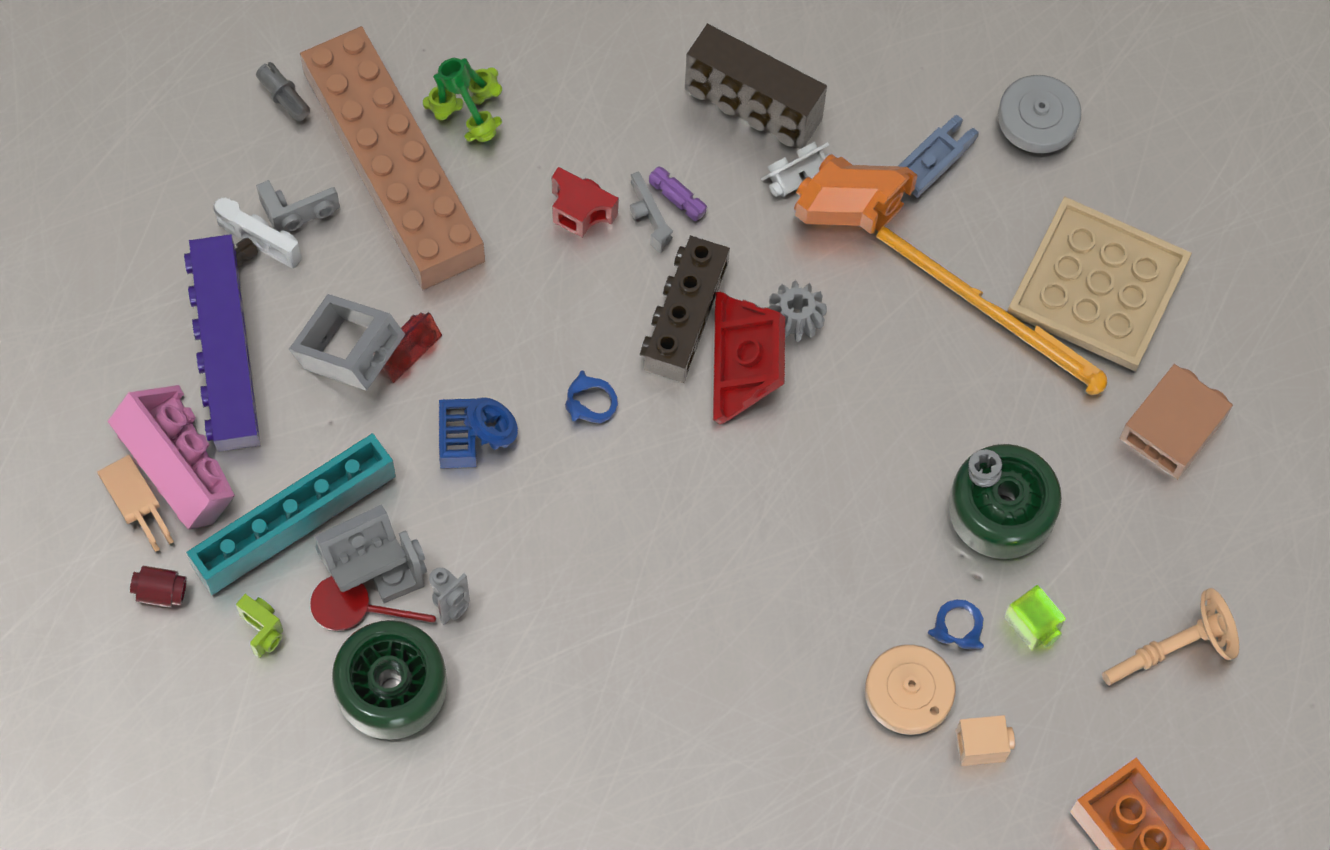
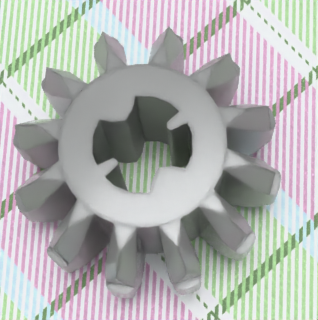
[768,280,827,342]

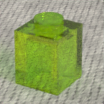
[1004,585,1066,651]

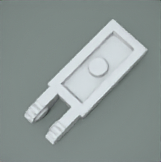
[213,197,302,269]

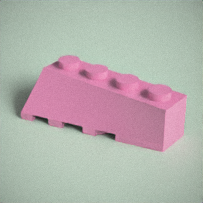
[107,385,235,530]

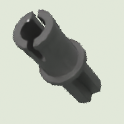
[256,62,310,121]

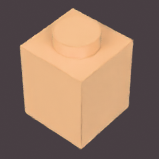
[956,715,1015,766]

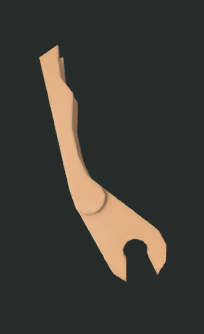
[97,455,174,552]

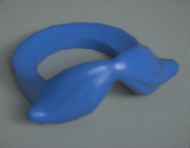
[565,370,618,423]
[928,599,984,649]

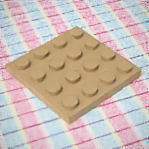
[1007,196,1192,372]

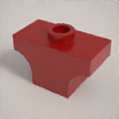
[551,167,619,238]

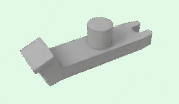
[630,171,673,253]

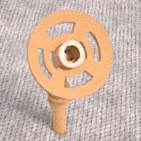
[1102,588,1239,686]

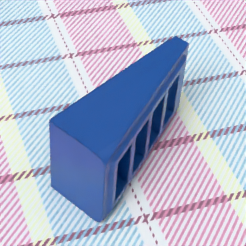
[439,398,477,468]

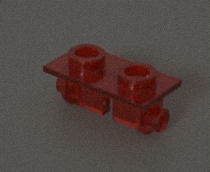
[373,312,442,383]

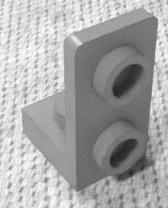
[256,180,340,232]
[372,531,427,604]

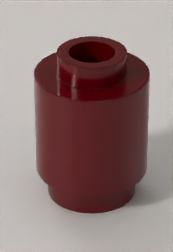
[130,566,187,608]

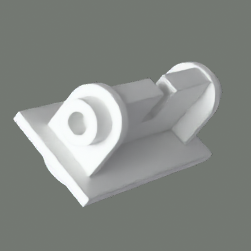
[761,142,830,197]

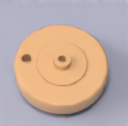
[865,645,956,735]

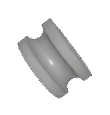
[969,449,1002,487]

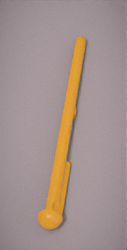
[876,226,1107,395]

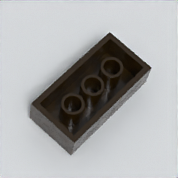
[685,23,827,149]

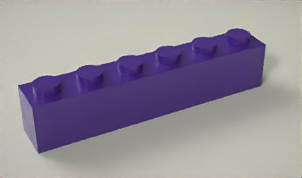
[184,234,261,452]

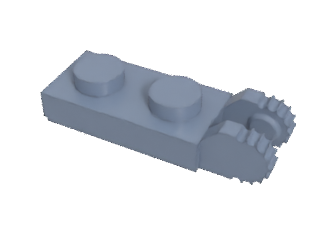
[898,115,979,198]

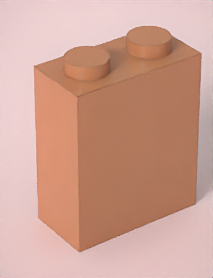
[1119,363,1233,480]

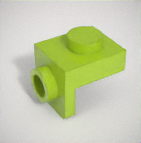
[235,594,283,658]

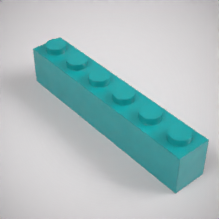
[186,433,396,595]

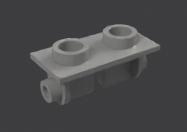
[429,568,470,625]

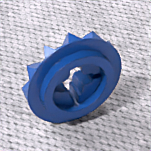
[464,397,518,450]

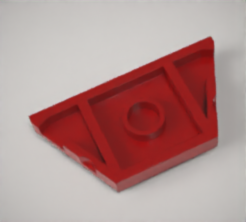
[713,292,785,424]

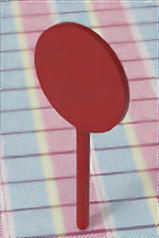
[310,576,436,631]

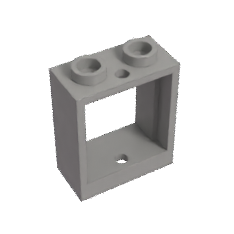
[289,294,405,391]

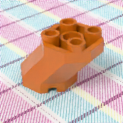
[794,154,918,234]

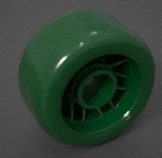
[949,444,1062,559]
[332,620,447,739]

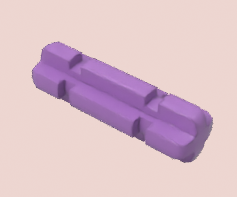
[649,166,707,221]

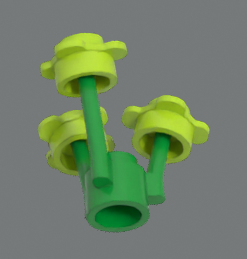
[423,58,502,142]

